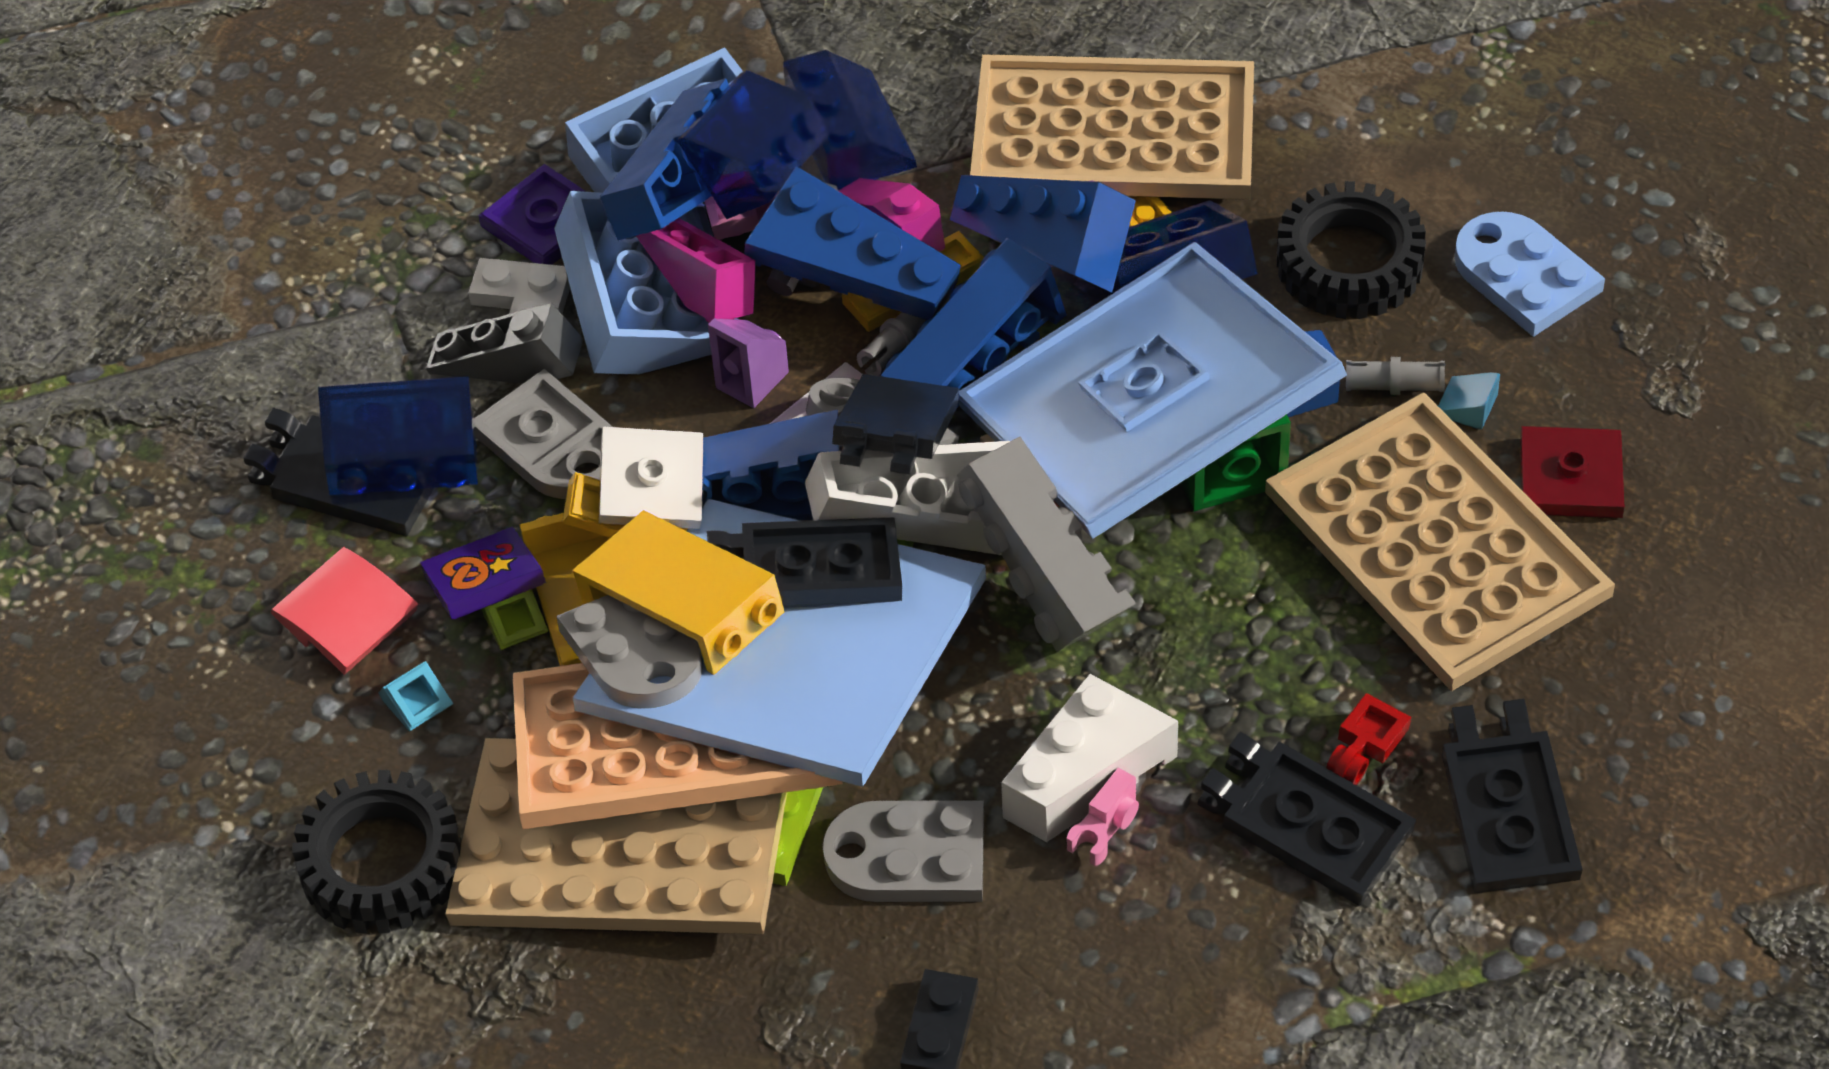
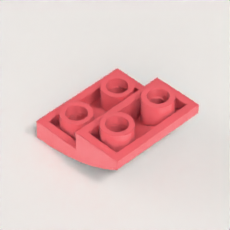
[271,547,418,675]

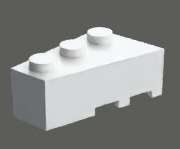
[1001,674,1178,842]

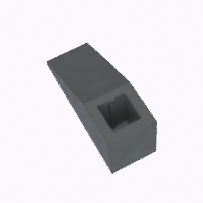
[426,303,584,384]

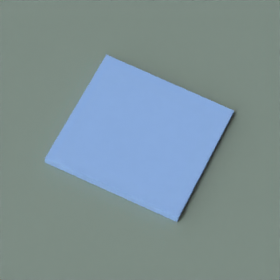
[958,242,1347,539]
[573,499,986,787]

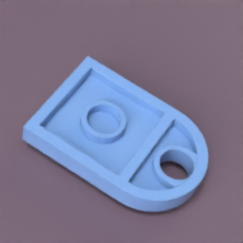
[1455,212,1605,337]

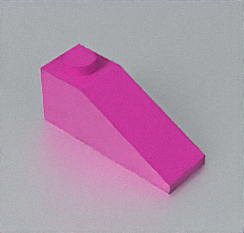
[839,178,945,252]
[636,218,755,323]

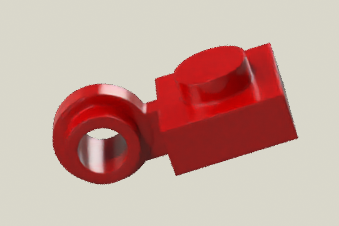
[1326,693,1412,785]

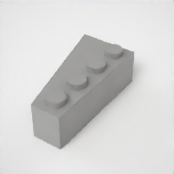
[957,437,1136,652]

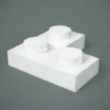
[468,258,570,314]

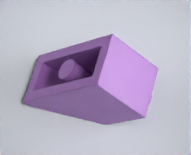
[708,318,789,408]

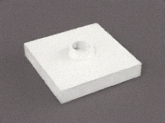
[599,427,703,529]

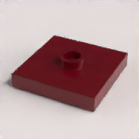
[1520,426,1625,518]

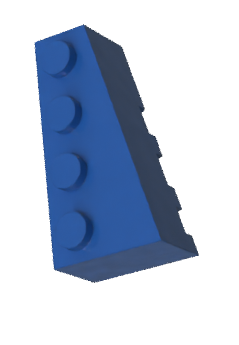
[744,166,961,320]
[881,238,1067,408]

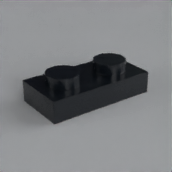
[900,969,979,1069]

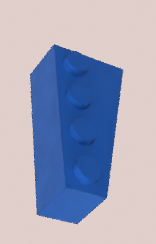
[600,78,761,241]
[950,175,1136,292]
[702,409,842,520]

